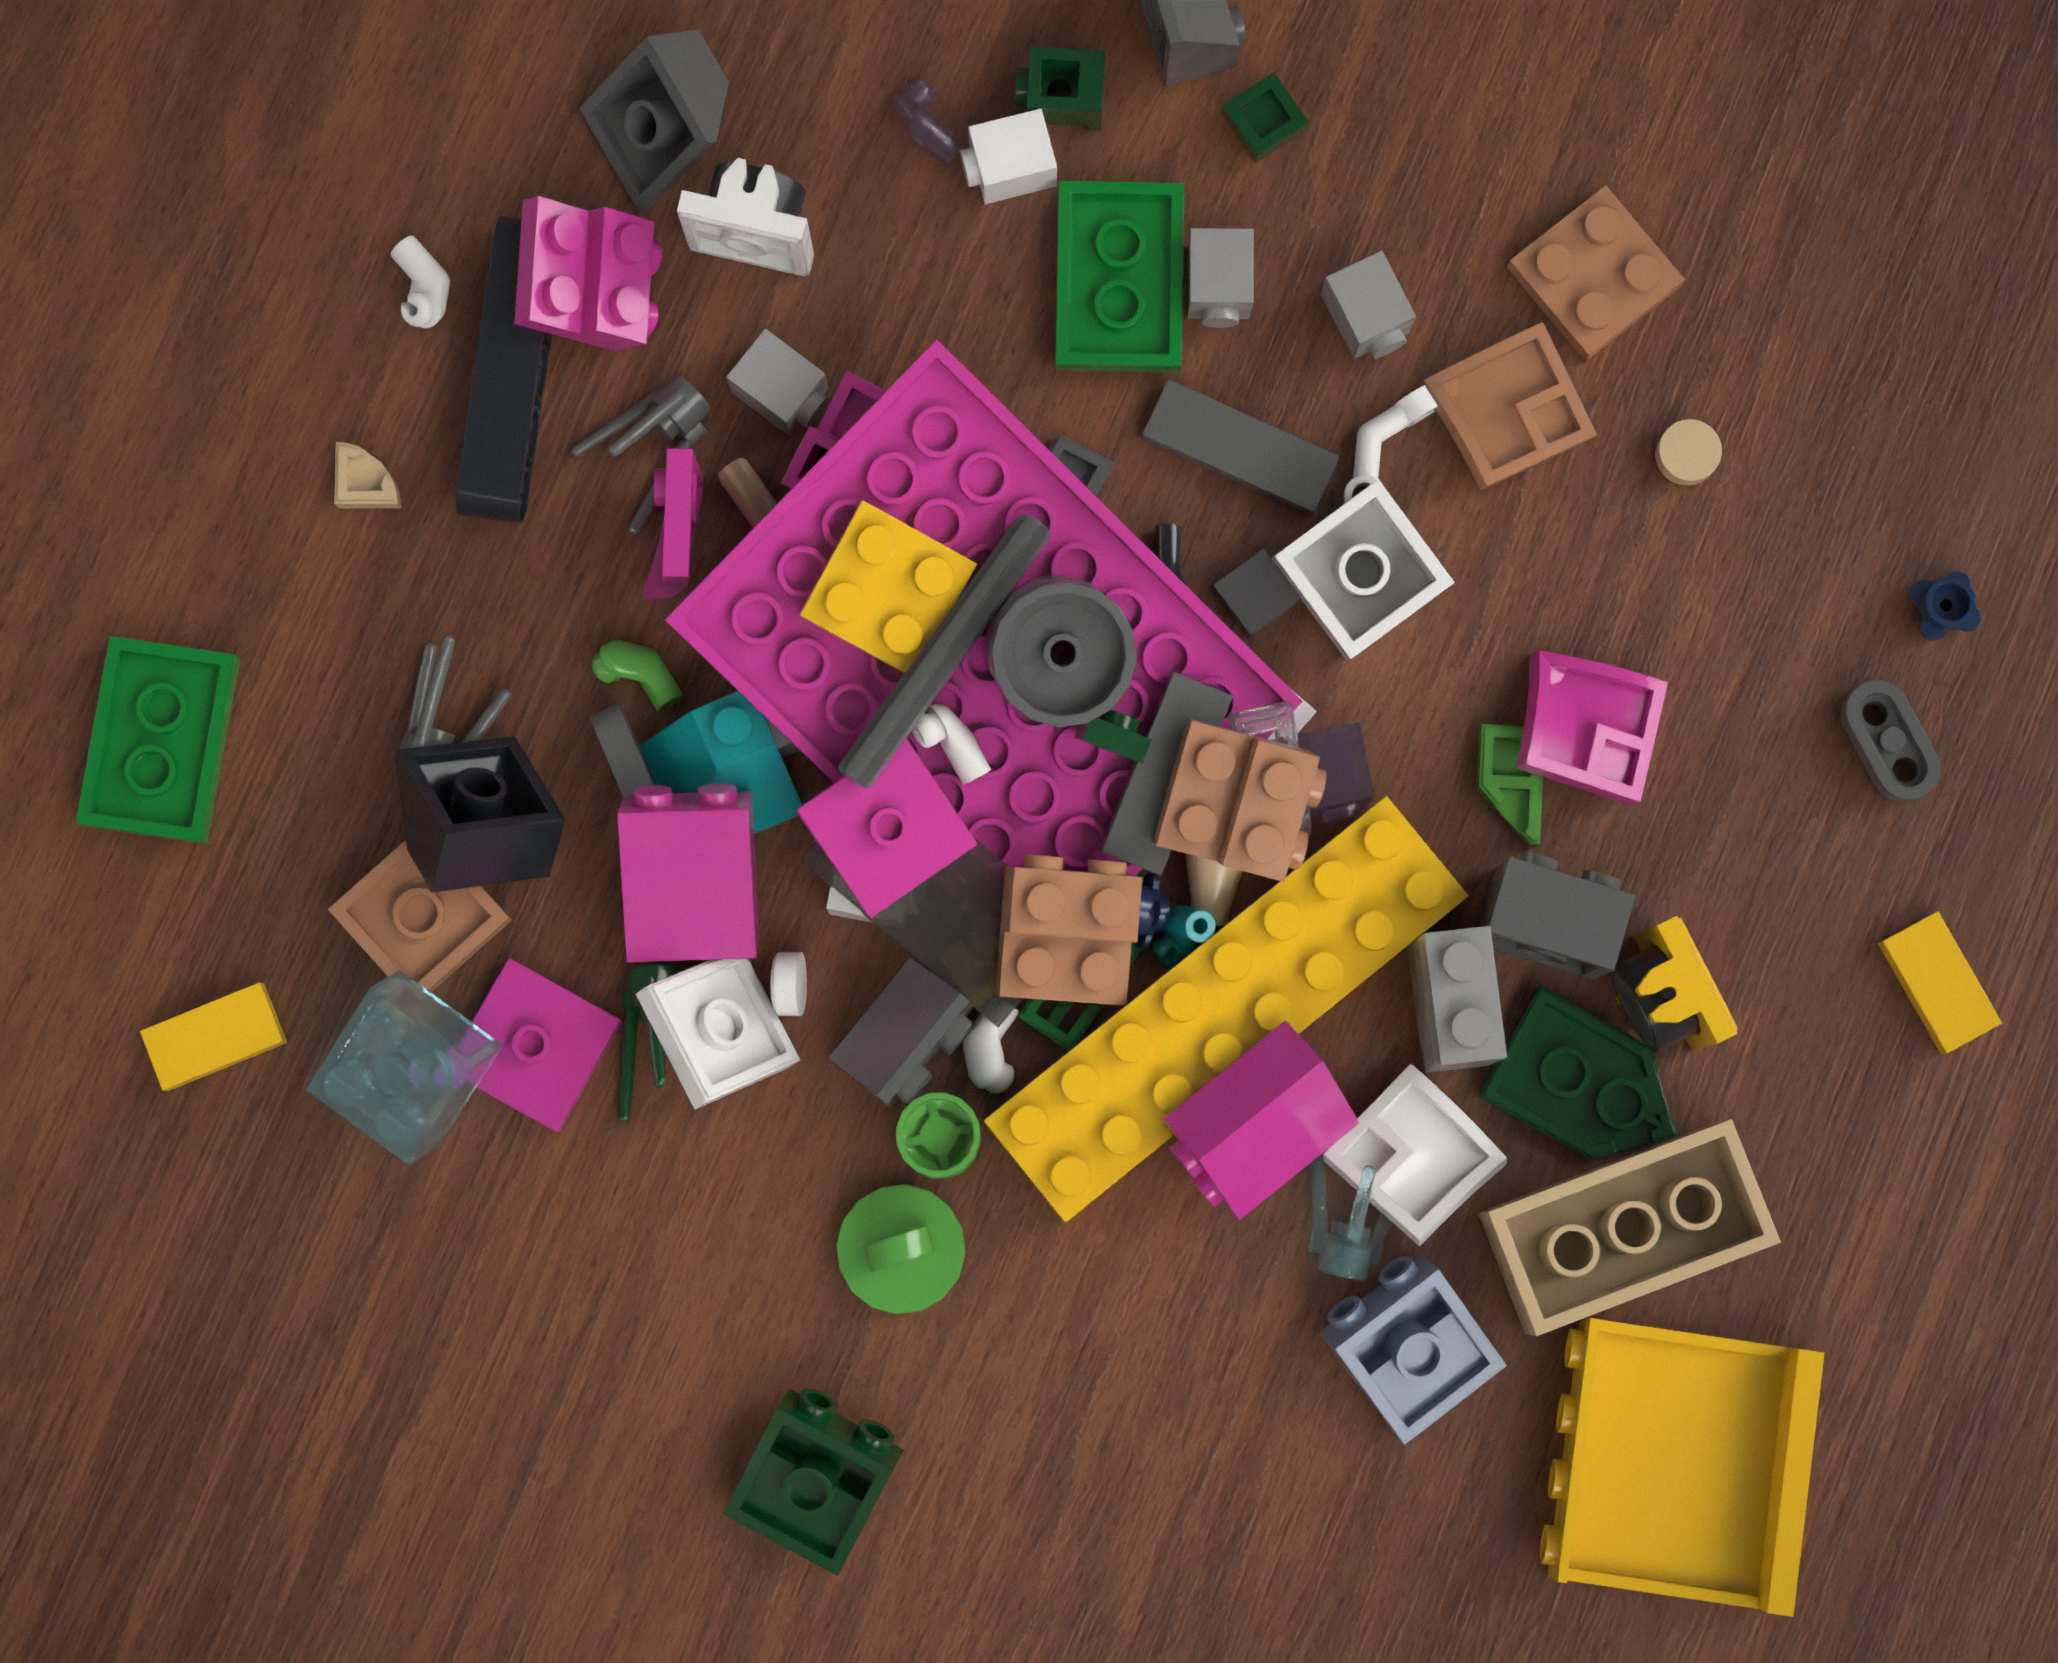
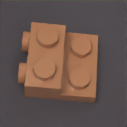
[1152,718,1326,882]
[995,854,1143,1006]

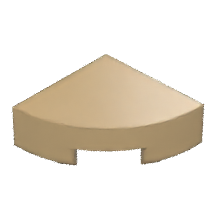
[334,442,401,508]

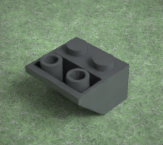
[829,958,973,1110]

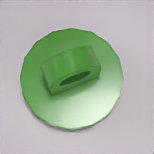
[836,1184,966,1314]

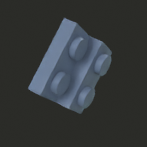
[1319,1254,1507,1445]

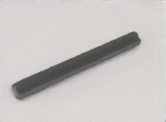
[839,514,1050,789]

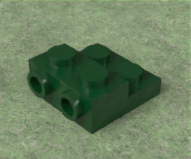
[723,1388,904,1576]

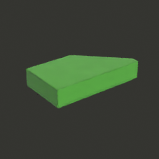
[1476,724,1543,847]

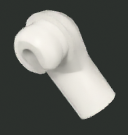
[391,235,450,328]
[912,704,991,785]
[962,994,1020,1094]

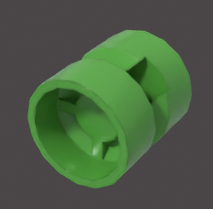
[896,1092,981,1179]

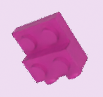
[514,196,662,351]

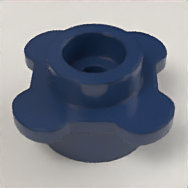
[1909,571,1981,641]
[1135,872,1170,949]

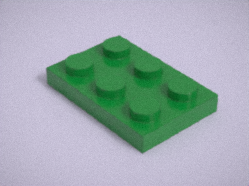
[1055,181,1184,373]
[76,636,241,845]

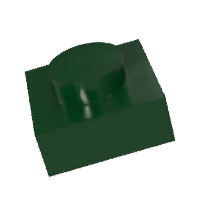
[1221,72,1309,163]
[1074,710,1152,763]

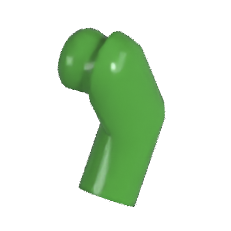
[591,639,684,712]

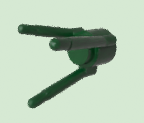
[618,963,678,1123]

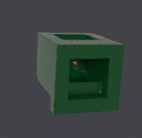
[1015,46,1106,131]

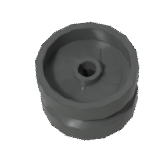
[984,574,1137,727]

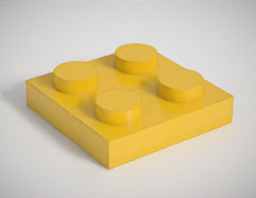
[799,500,977,674]

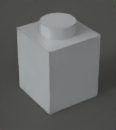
[1187,228,1254,328]
[1320,251,1416,360]
[726,328,829,437]

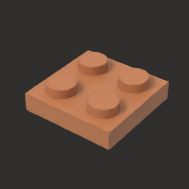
[1507,185,1685,362]
[328,840,512,1006]

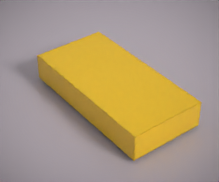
[1878,911,2002,1055]
[140,982,287,1092]

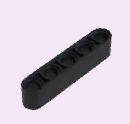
[456,216,553,523]

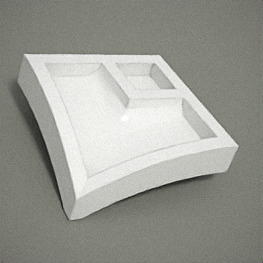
[1323,1064,1507,1247]

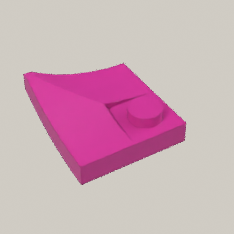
[642,448,704,600]
[1516,650,1668,806]

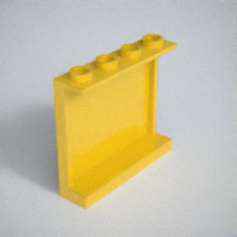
[1540,1318,1825,1617]

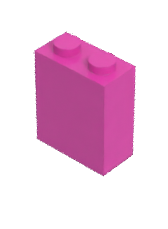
[617,783,760,962]
[1163,1020,1359,1220]

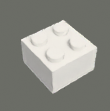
[1271,479,1455,660]

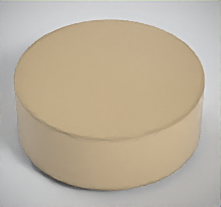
[1655,419,1722,486]

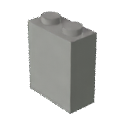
[1407,926,1507,1073]

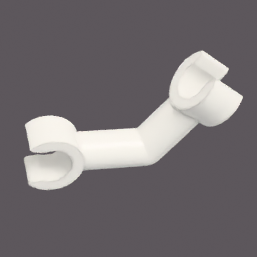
[1343,385,1438,504]

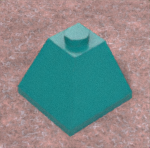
[639,691,802,835]

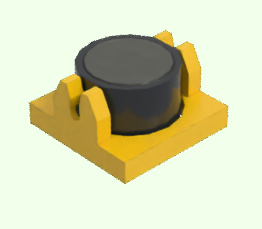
[1610,916,1738,1053]

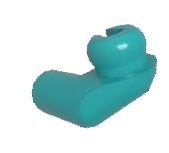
[1151,905,1215,969]

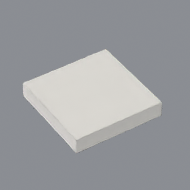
[636,959,800,1110]

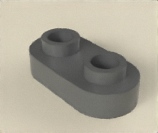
[1840,680,1940,802]

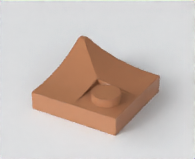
[1419,322,1597,491]

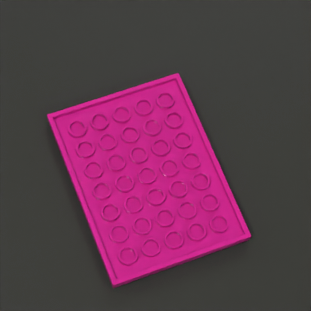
[665,339,1303,941]

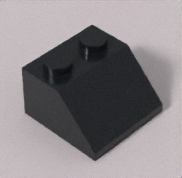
[395,736,566,893]

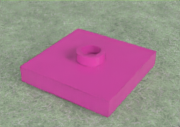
[795,738,978,918]
[445,958,623,1133]

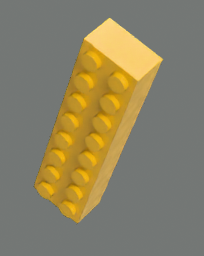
[984,796,1469,1223]

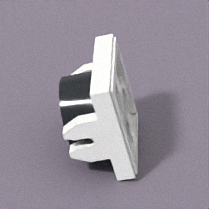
[677,158,814,277]

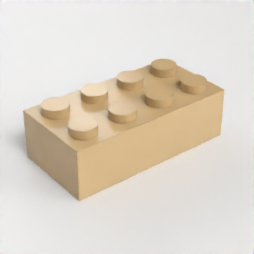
[1478,1119,1781,1336]

